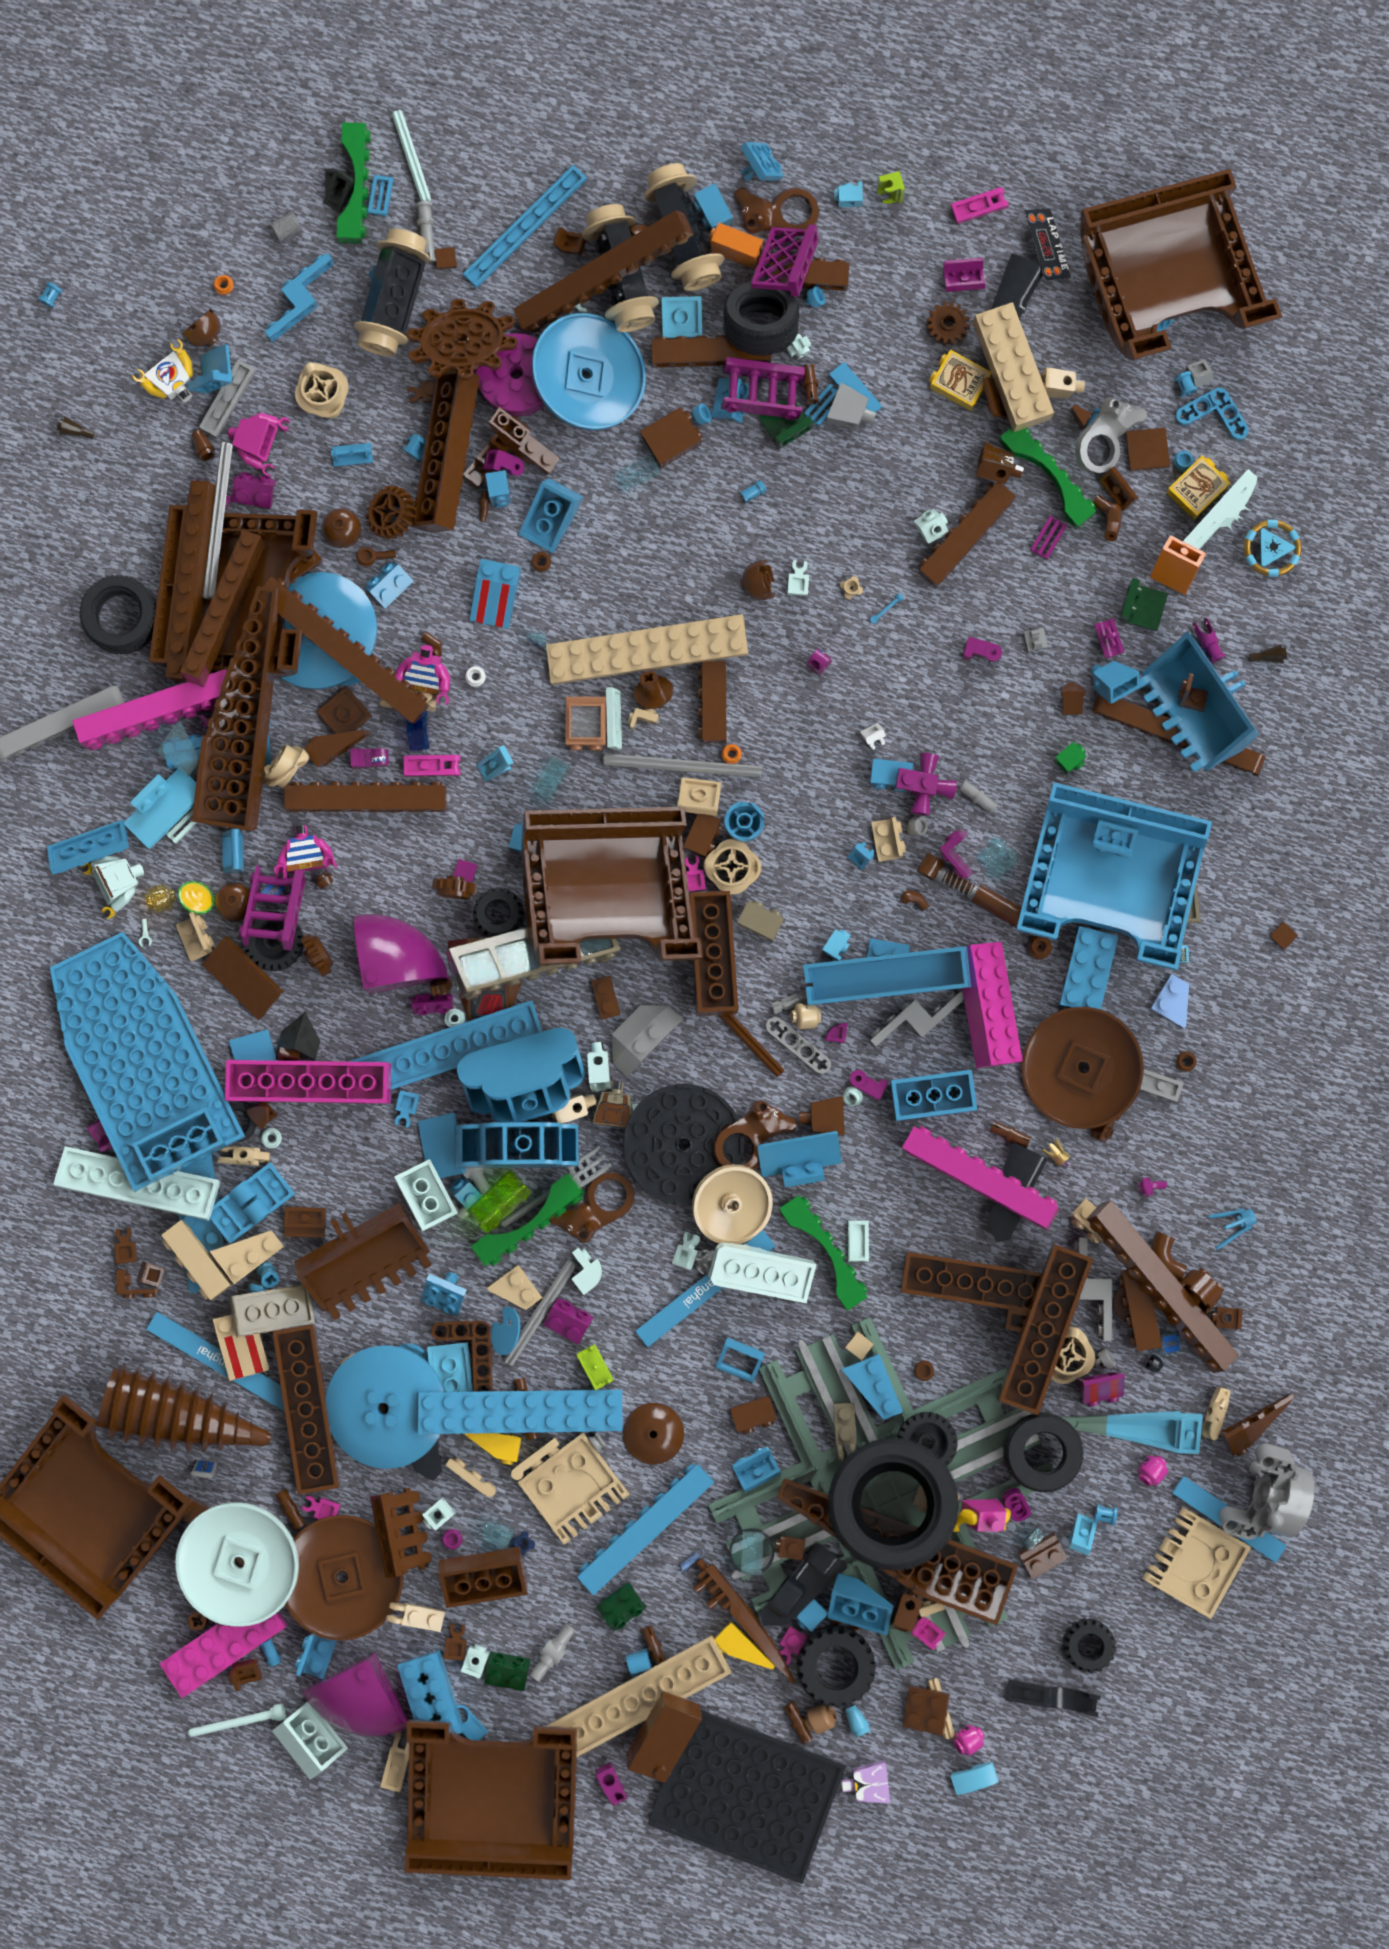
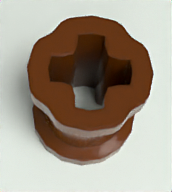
[188,1611,209,1630]

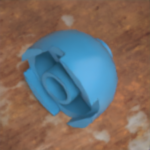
[724,801,764,843]

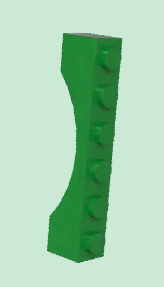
[337,122,371,244]
[998,427,1096,530]
[471,1173,585,1267]
[779,1195,868,1311]

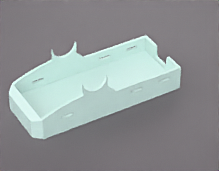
[1183,469,1257,549]
[708,1242,816,1303]

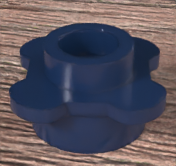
[511,1531,535,1556]

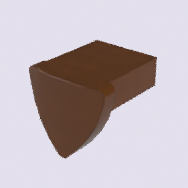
[1061,682,1086,715]
[247,1102,278,1129]

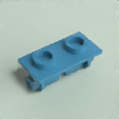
[331,443,373,467]

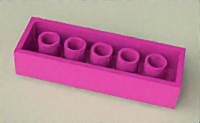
[962,942,1023,1069]
[160,1611,288,1698]

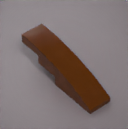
[462,416,529,490]

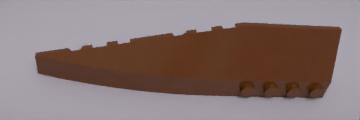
[192,586,278,831]
[777,1478,1018,1625]

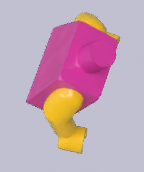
[953,1499,1011,1532]

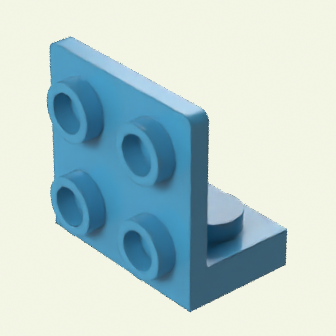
[188,344,232,394]
[294,1633,337,1679]

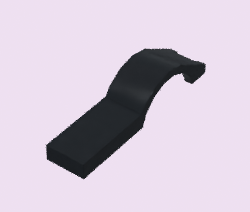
[1006,1679,1101,1717]

